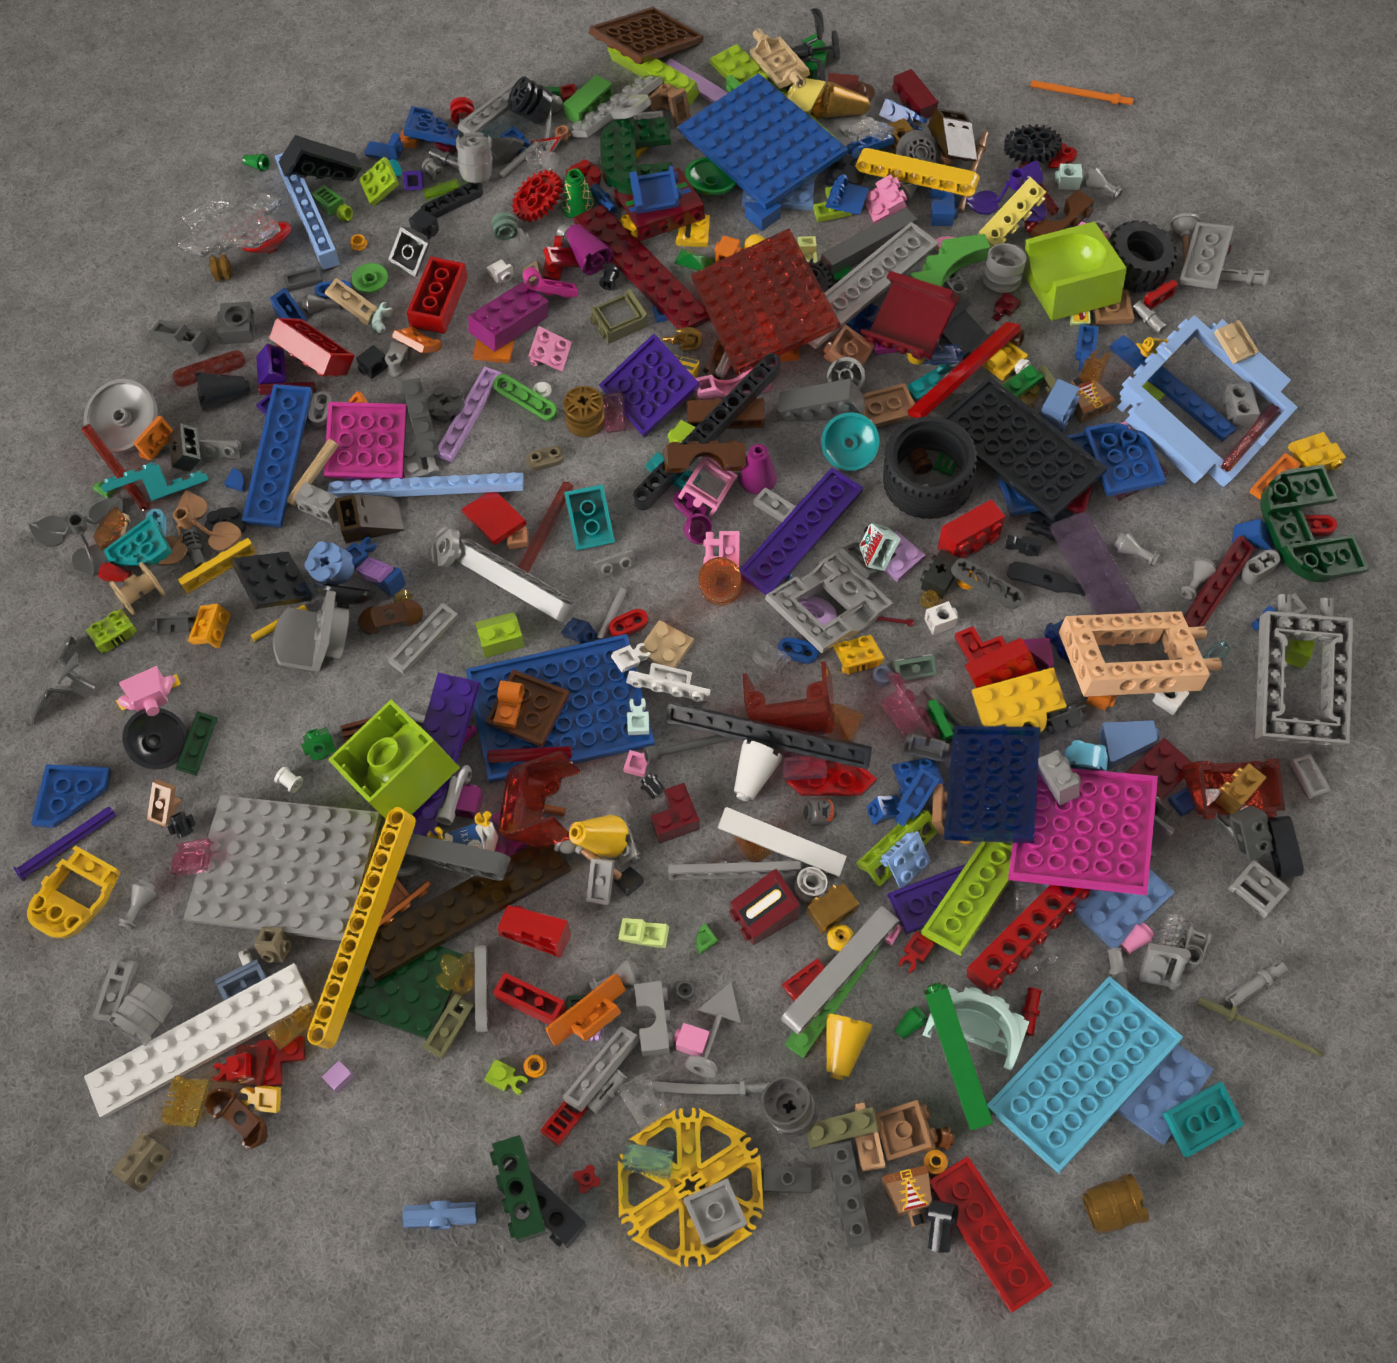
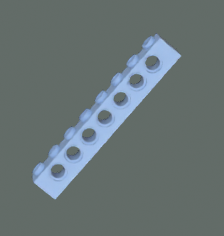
[275,153,340,270]

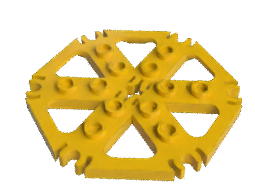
[618,1108,763,1268]

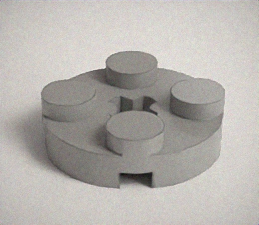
[431,527,461,568]

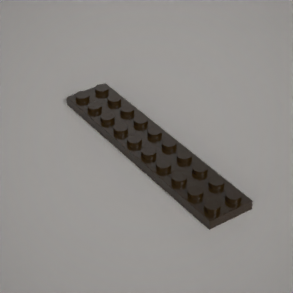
[355,834,571,982]

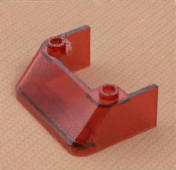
[743,661,835,735]
[498,750,580,848]

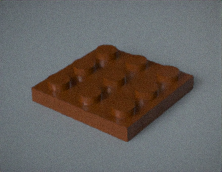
[485,669,570,747]

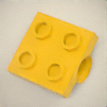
[982,342,1028,381]

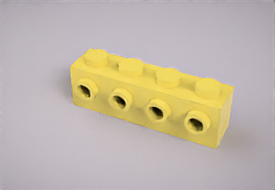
[978,177,1046,247]

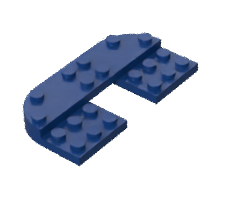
[998,423,1166,517]

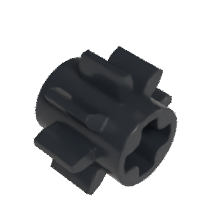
[167,811,195,838]

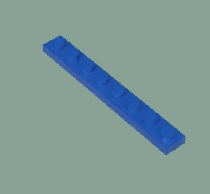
[1110,335,1237,442]

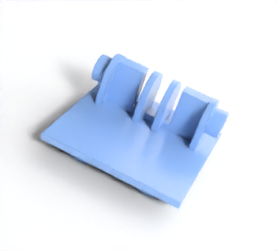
[880,831,931,889]

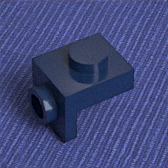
[561,617,598,644]

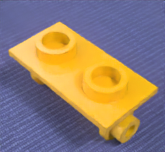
[1136,337,1172,359]

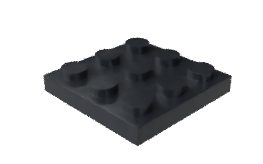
[231,551,313,609]

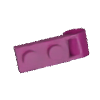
[523,267,578,298]

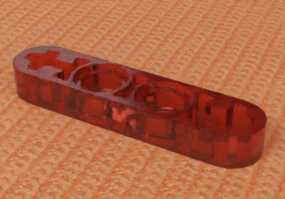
[172,350,246,387]

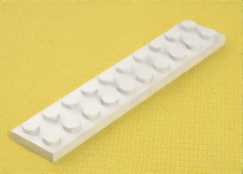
[84,963,314,1119]

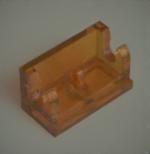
[1079,350,1111,384]

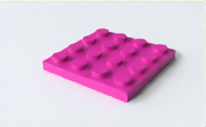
[324,402,407,479]

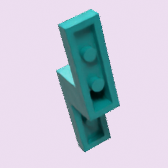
[101,462,209,501]

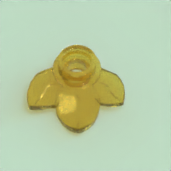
[436,951,475,994]

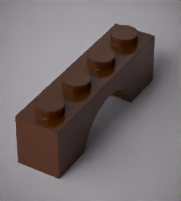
[1030,189,1095,238]
[664,440,746,473]

